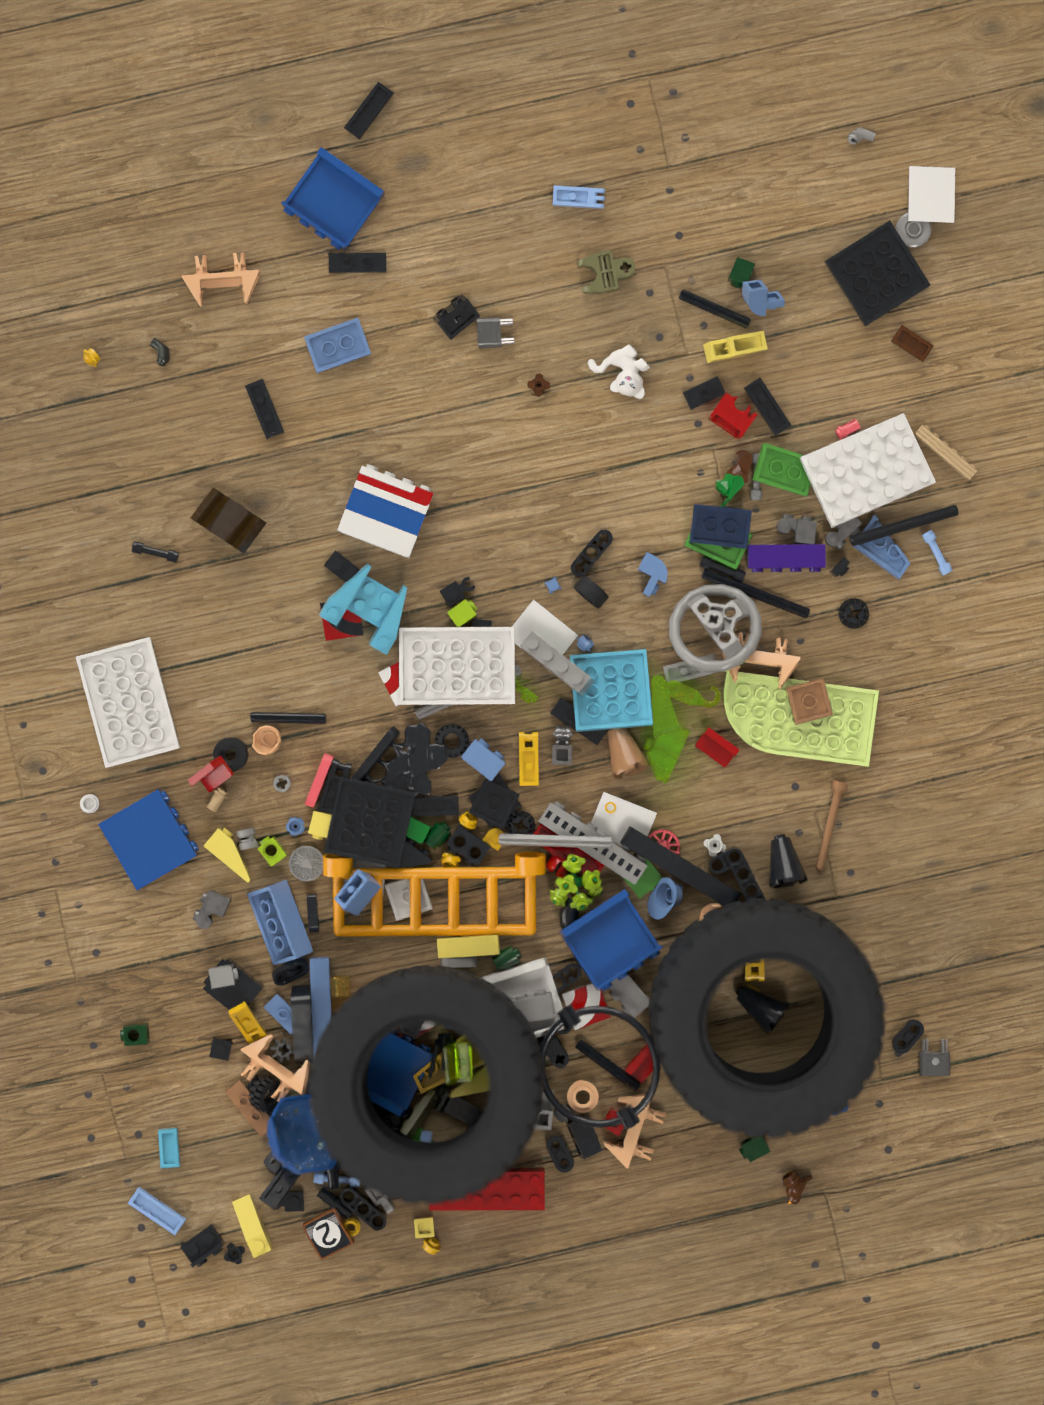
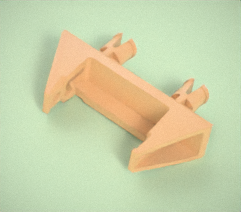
[182,252,261,307]
[722,632,800,689]
[241,1034,310,1102]
[603,1093,666,1168]

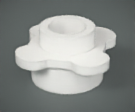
[704,834,726,857]

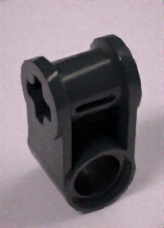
[537,1035,569,1068]

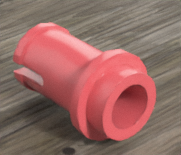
[835,418,861,440]

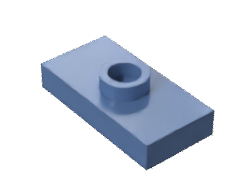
[264,993,293,1034]

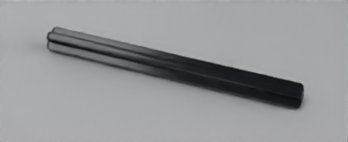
[849,505,959,546]
[702,569,810,618]

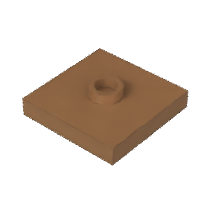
[786,678,833,725]

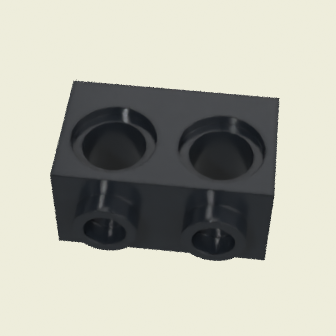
[447,825,491,867]

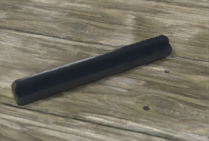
[679,289,751,329]
[250,712,326,724]
[575,1039,641,1091]

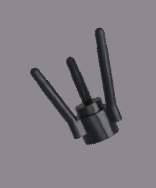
[428,1033,461,1078]

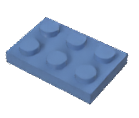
[304,318,371,374]

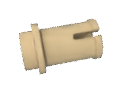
[206,787,228,812]

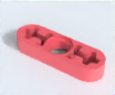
[305,753,334,808]

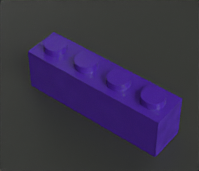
[747,544,826,572]

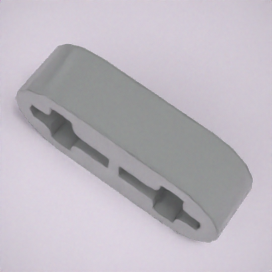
[441,956,477,968]

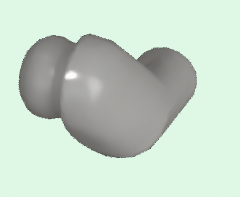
[847,127,876,145]

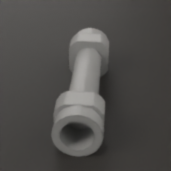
[750,454,762,501]

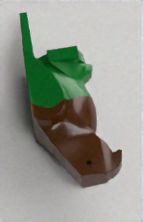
[714,450,753,507]

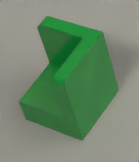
[407,816,431,844]

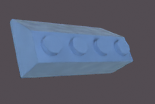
[247,880,313,965]

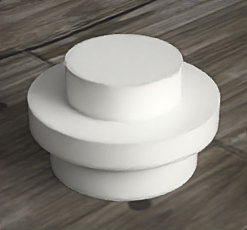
[80,794,99,813]

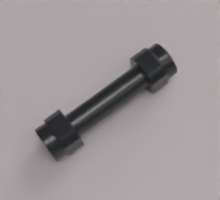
[131,541,179,563]
[699,555,746,582]

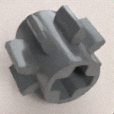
[269,1038,294,1062]

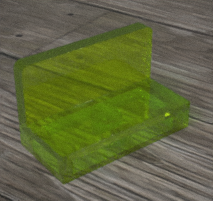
[444,1042,473,1085]

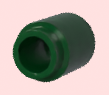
[424,821,451,850]
[492,945,522,971]

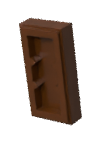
[891,325,934,363]

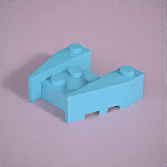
[319,564,407,655]

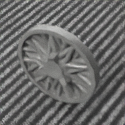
[896,213,932,248]
[289,846,323,882]

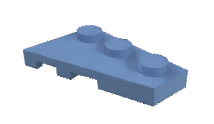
[852,515,911,580]

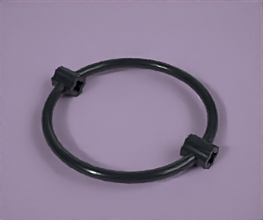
[539,1004,660,1129]

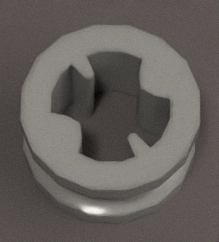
[273,775,291,792]

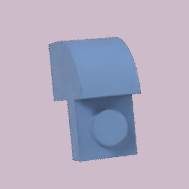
[742,280,785,316]
[638,552,668,597]

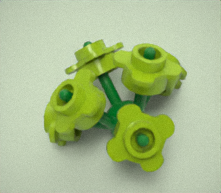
[550,854,603,911]

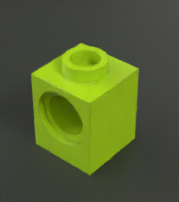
[447,599,478,627]
[258,836,288,867]

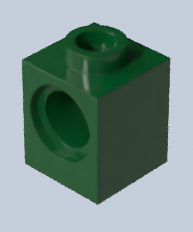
[728,257,755,289]
[120,1023,150,1046]
[739,1137,770,1162]

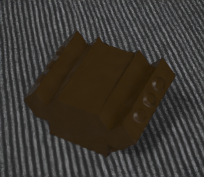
[191,487,266,554]

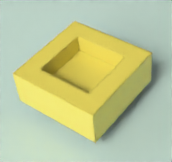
[414,1216,435,1238]

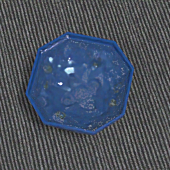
[267,1094,337,1175]

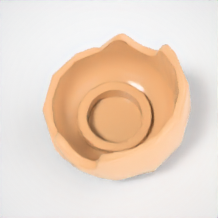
[252,725,281,755]

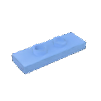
[127,1187,187,1235]

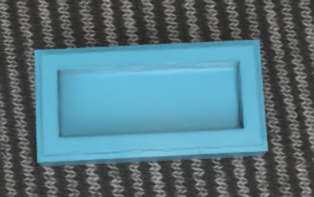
[158,1128,180,1168]

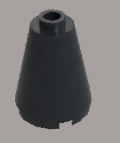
[769,834,808,888]
[736,984,790,1034]

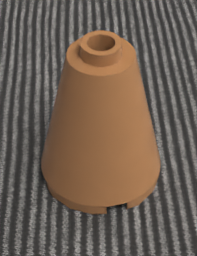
[607,728,650,780]

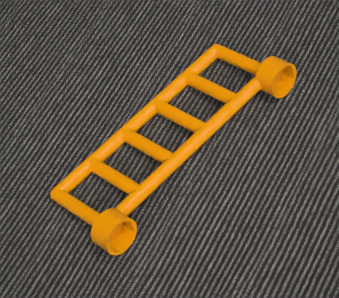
[322,851,546,937]

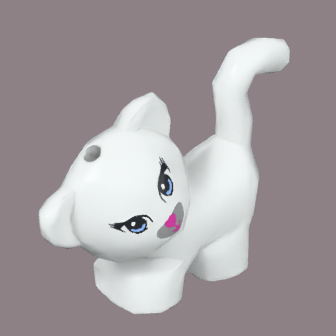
[587,344,650,399]

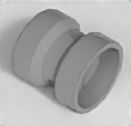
[236,828,258,850]

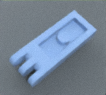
[553,185,605,209]

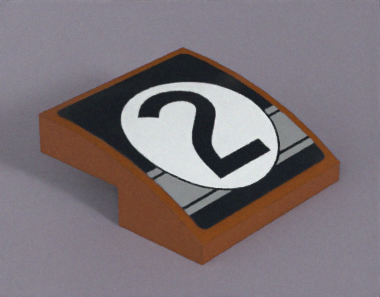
[302,1207,355,1260]

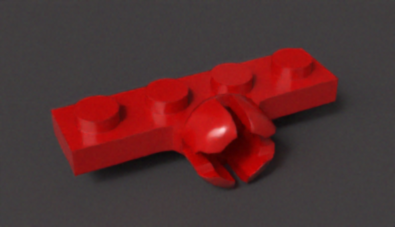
[533,823,605,878]

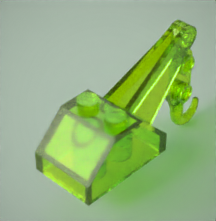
[643,675,721,784]

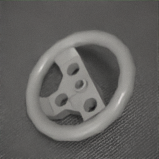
[669,584,762,672]

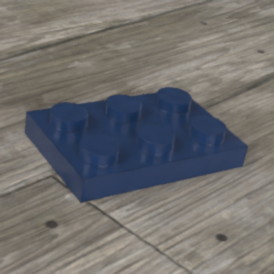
[689,503,752,549]

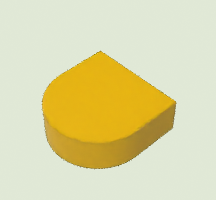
[482,828,504,851]

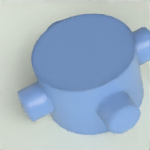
[545,577,561,594]

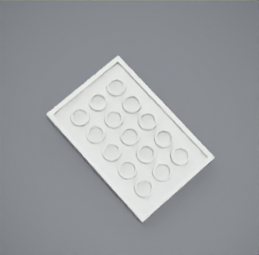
[800,413,936,528]
[399,627,515,705]
[76,637,180,768]

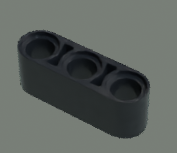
[340,1185,387,1231]

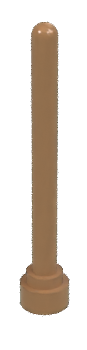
[816,780,848,871]

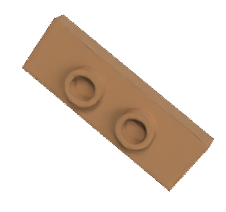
[225,1079,271,1136]

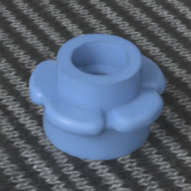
[577,634,594,652]
[286,817,305,836]

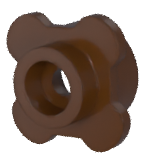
[527,373,550,397]

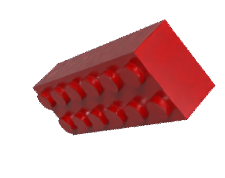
[429,1168,545,1211]

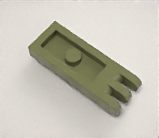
[400,1089,438,1139]

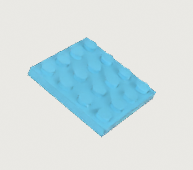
[570,649,653,732]

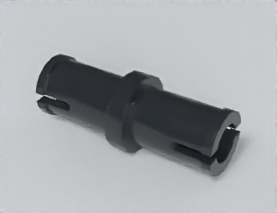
[316,1186,353,1220]

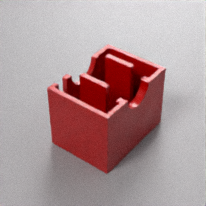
[708,392,758,440]

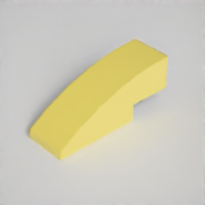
[703,331,768,363]
[437,935,500,958]

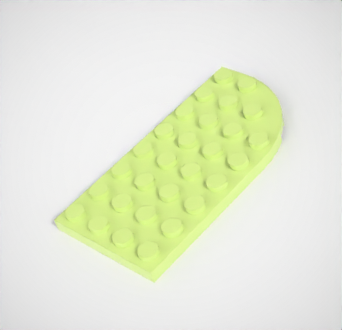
[723,670,879,767]

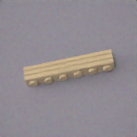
[914,425,977,481]

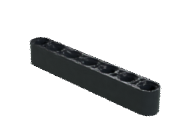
[620,826,741,906]

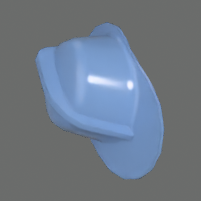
[647,877,684,920]

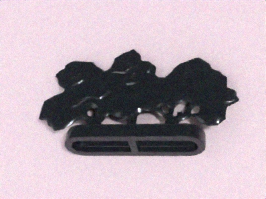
[351,723,448,796]

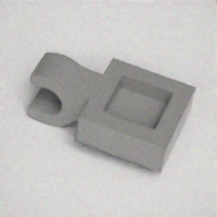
[365,1189,395,1214]

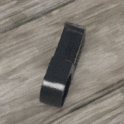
[307,894,319,933]

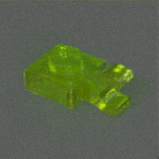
[515,678,539,704]

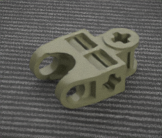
[577,250,635,294]

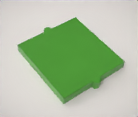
[622,855,663,899]

